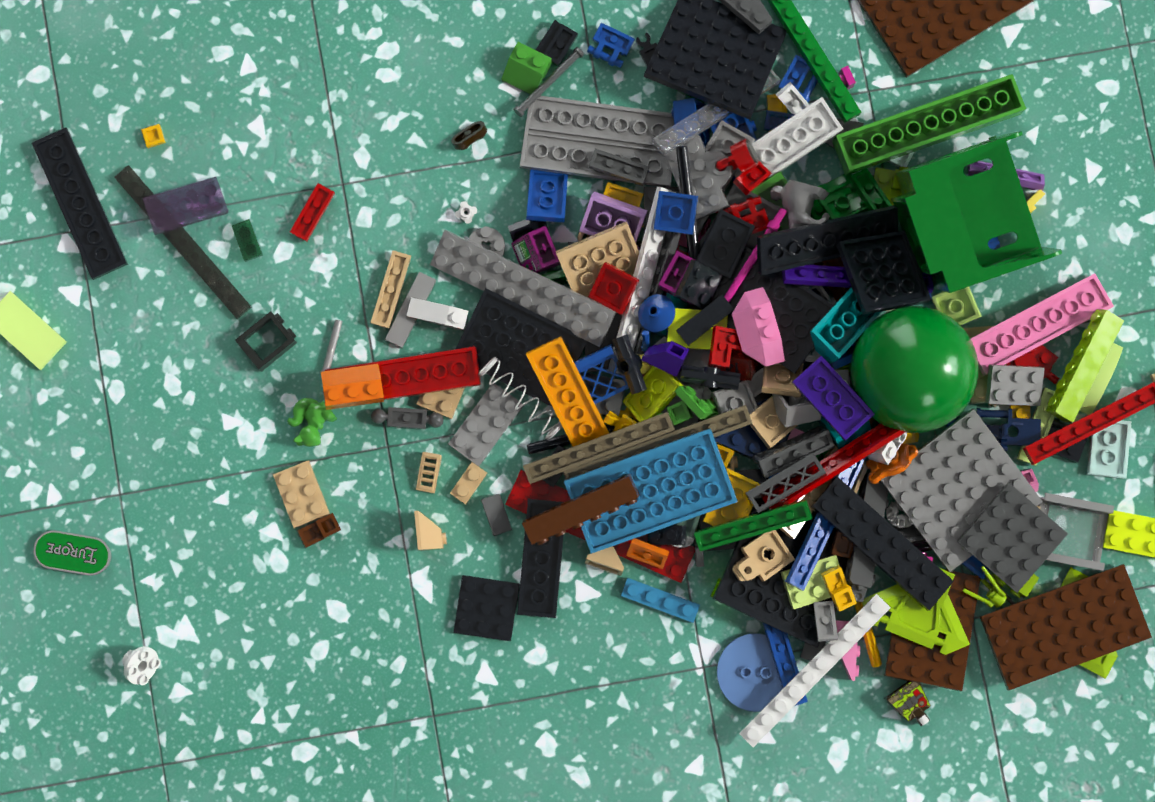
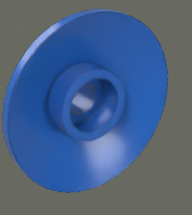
[638,294,675,332]

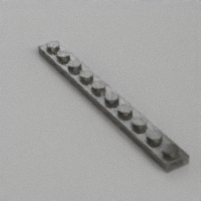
[114,165,252,319]

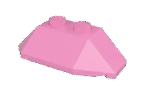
[732,287,785,367]

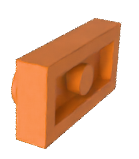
[626,538,669,569]

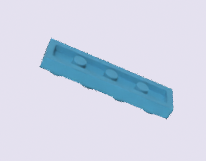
[621,578,700,623]

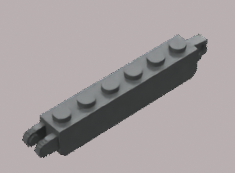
[844,472,889,603]

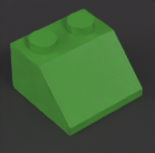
[501,42,552,94]

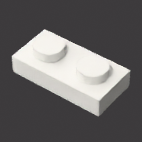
[776,82,809,116]

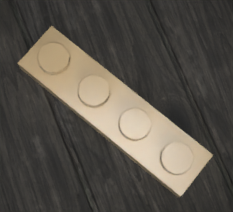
[370,250,411,329]

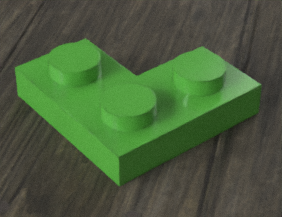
[674,386,719,419]

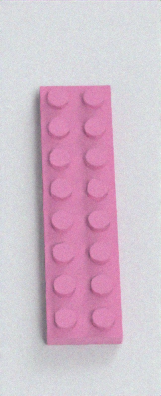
[971,273,1114,376]

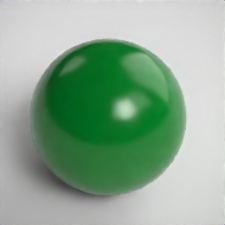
[850,306,978,433]

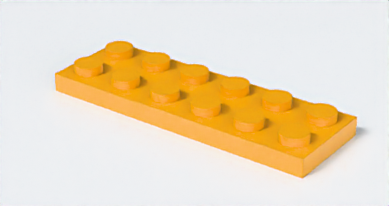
[526,336,609,447]

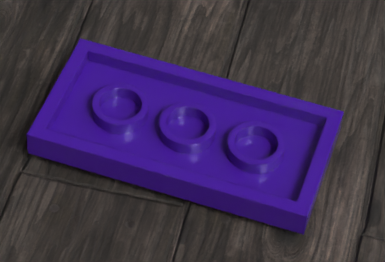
[791,356,874,441]

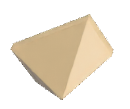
[585,546,624,576]

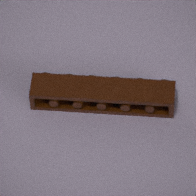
[522,474,640,545]

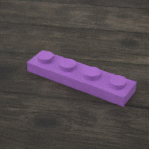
[968,161,1045,191]

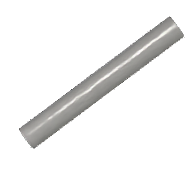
[322,320,343,371]

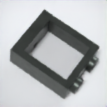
[235,311,297,372]

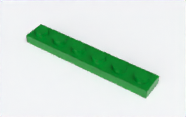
[694,499,812,552]

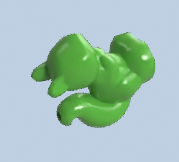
[287,398,337,447]

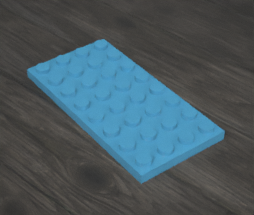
[564,428,738,554]

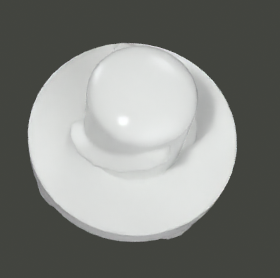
[122,646,161,685]

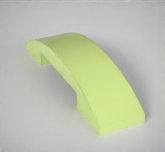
[1079,343,1123,415]

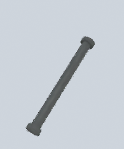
[514,47,584,117]

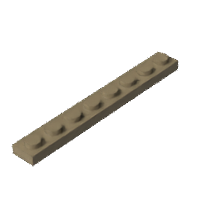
[523,411,675,484]

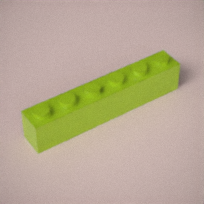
[1045,309,1124,423]

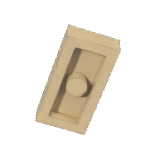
[450,462,488,504]

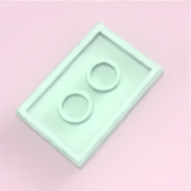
[1086,420,1132,479]

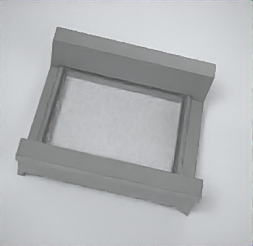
[1038,493,1114,571]

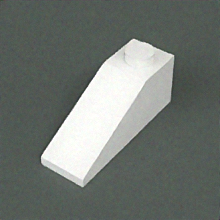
[406,297,468,331]

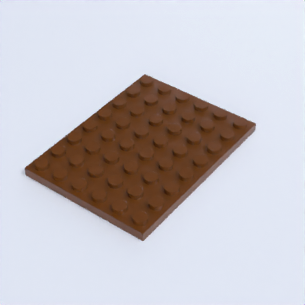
[857,0,1034,78]

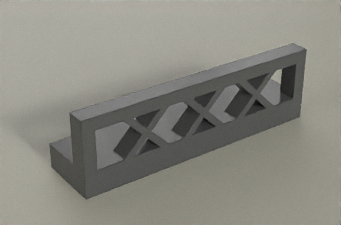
[752,425,835,479]
[746,453,826,514]

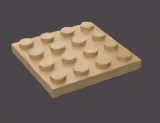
[555,221,639,304]

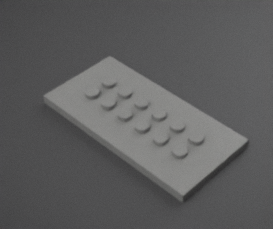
[520,94,675,188]

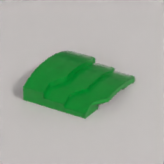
[811,169,892,220]

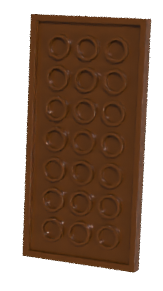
[979,564,1152,690]

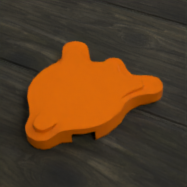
[866,444,918,484]

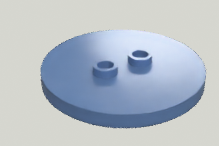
[717,633,782,712]

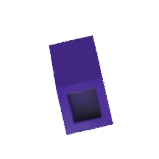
[641,341,689,376]

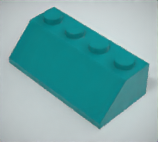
[810,287,882,364]

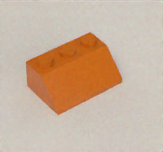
[321,364,384,410]

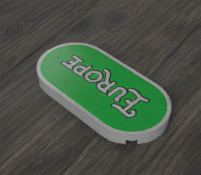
[34,530,111,576]

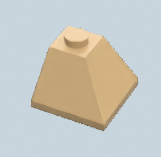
[414,511,447,551]

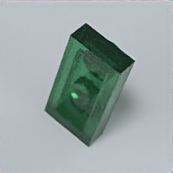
[231,219,263,262]

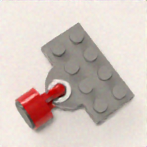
[664,135,759,221]

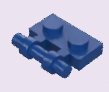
[587,23,635,68]

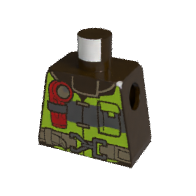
[884,681,931,726]

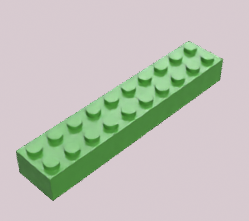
[832,74,1026,176]

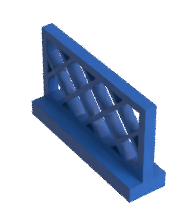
[574,344,629,404]

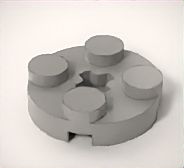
[468,226,505,257]

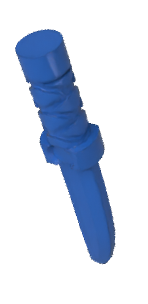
[641,330,650,354]

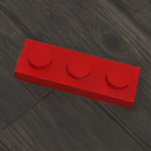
[290,183,335,242]

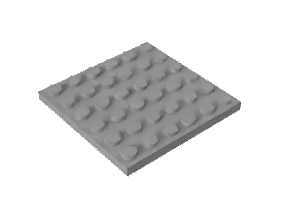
[880,409,1043,572]

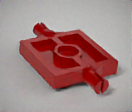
[1006,345,1060,384]

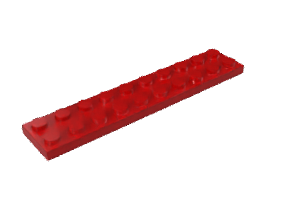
[505,470,695,583]

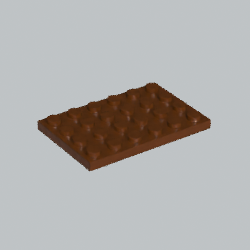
[884,569,980,692]

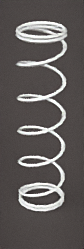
[479,357,562,440]

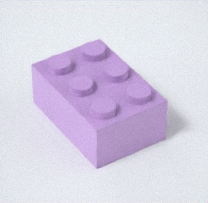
[579,191,648,243]

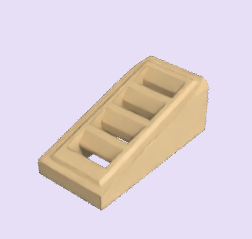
[416,452,442,494]

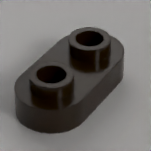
[451,121,487,150]

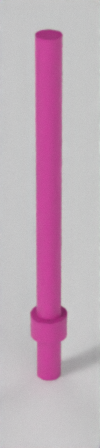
[724,208,787,302]

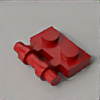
[724,196,770,235]

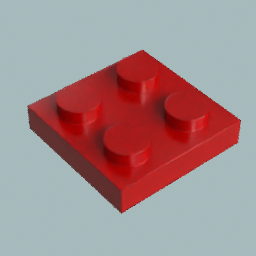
[588,262,639,315]

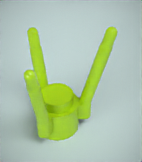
[962,566,1007,608]

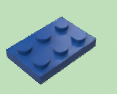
[526,169,568,223]

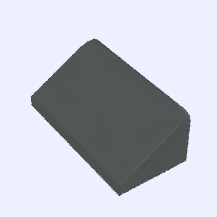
[481,494,512,536]

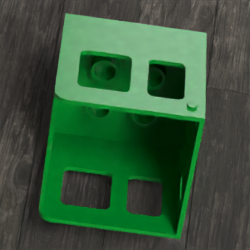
[891,131,1062,293]

